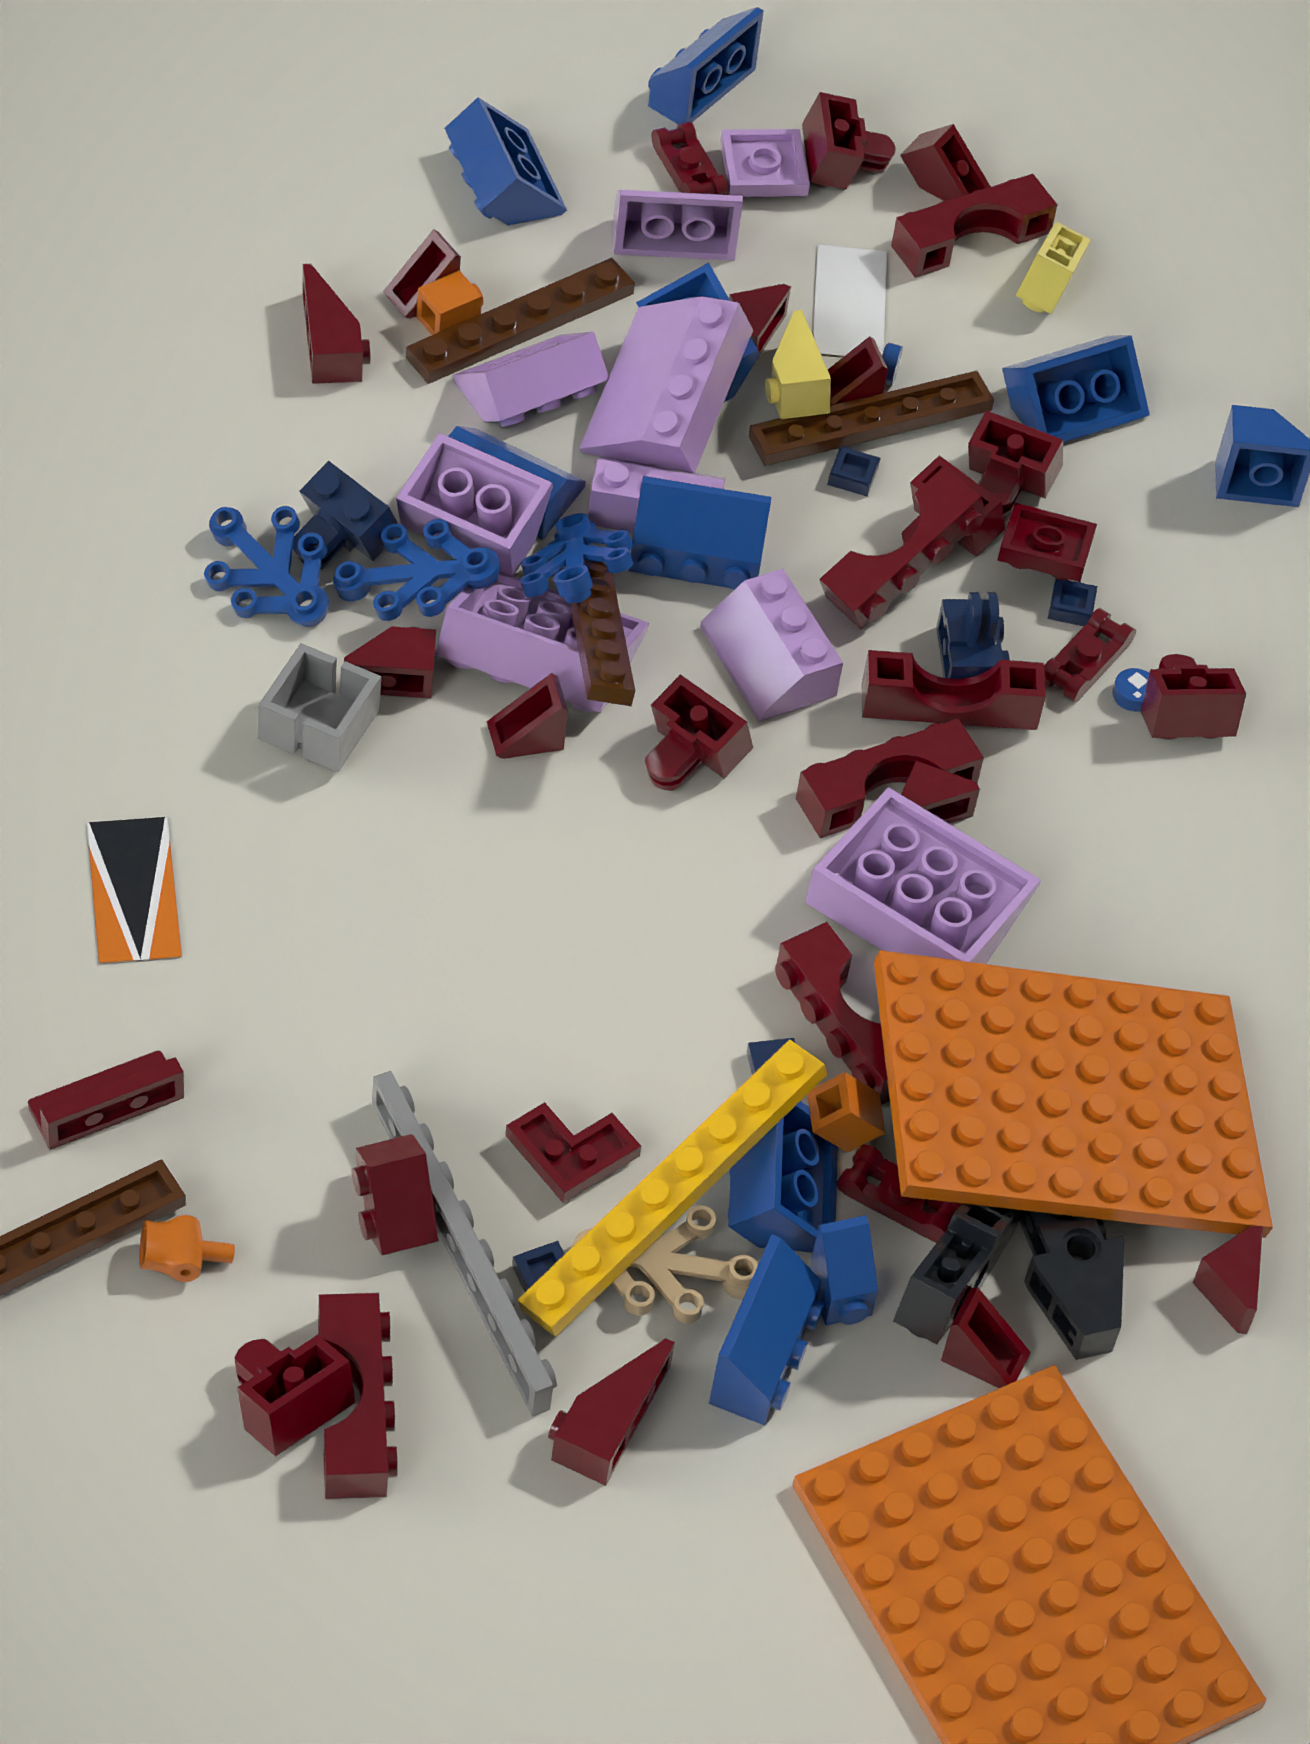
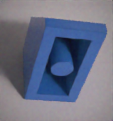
[809,1215,878,1326]

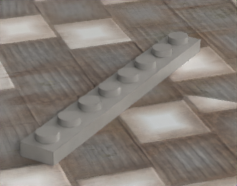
[372,1070,557,1416]

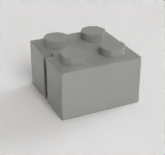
[258,643,381,773]

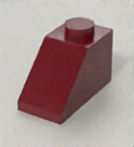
[900,124,991,201]
[344,626,436,699]

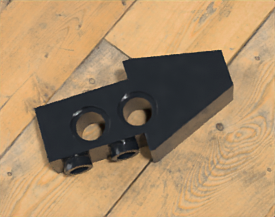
[893,1203,1023,1345]
[1019,1210,1125,1360]

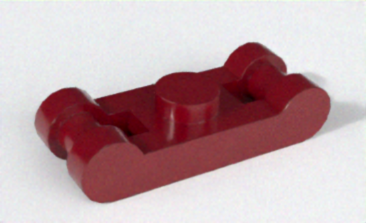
[651,121,728,195]
[1044,607,1136,703]
[836,1144,963,1243]

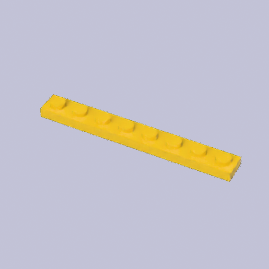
[518,1039,827,1337]

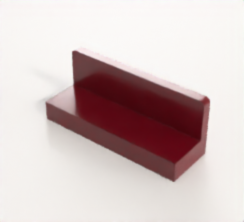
[28,1050,184,1150]

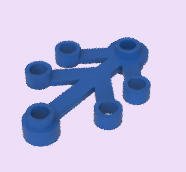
[204,506,329,627]
[520,513,633,603]
[333,519,500,621]

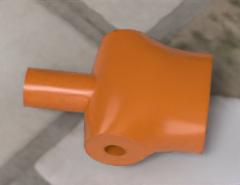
[139,1215,235,1282]

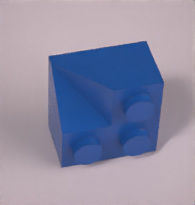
[1215,405,1310,507]

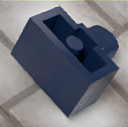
[293,460,398,570]
[936,592,1010,679]

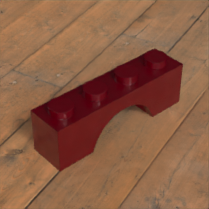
[891,174,1058,278]
[819,465,987,630]
[862,650,1046,730]
[795,718,984,838]
[775,922,890,1105]
[318,1293,398,1499]

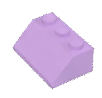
[613,190,743,260]
[452,332,609,427]
[396,433,553,576]
[588,457,726,532]
[700,569,843,722]

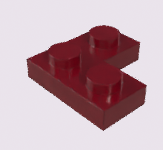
[505,1102,641,1203]

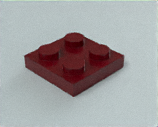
[997,503,1097,582]

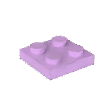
[720,129,810,197]

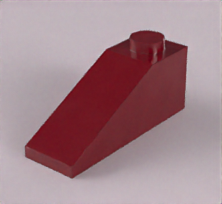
[302,264,371,384]
[548,1338,675,1486]

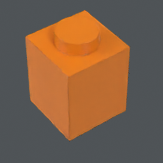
[416,270,484,335]
[807,1072,886,1153]

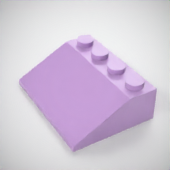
[579,297,753,474]
[435,571,649,713]
[805,787,1041,964]

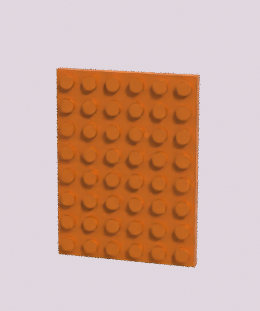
[874,950,1273,1238]
[792,1365,1267,1744]

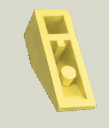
[1015,221,1091,314]
[765,310,831,419]

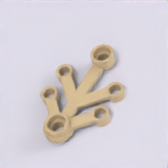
[573,1205,759,1323]

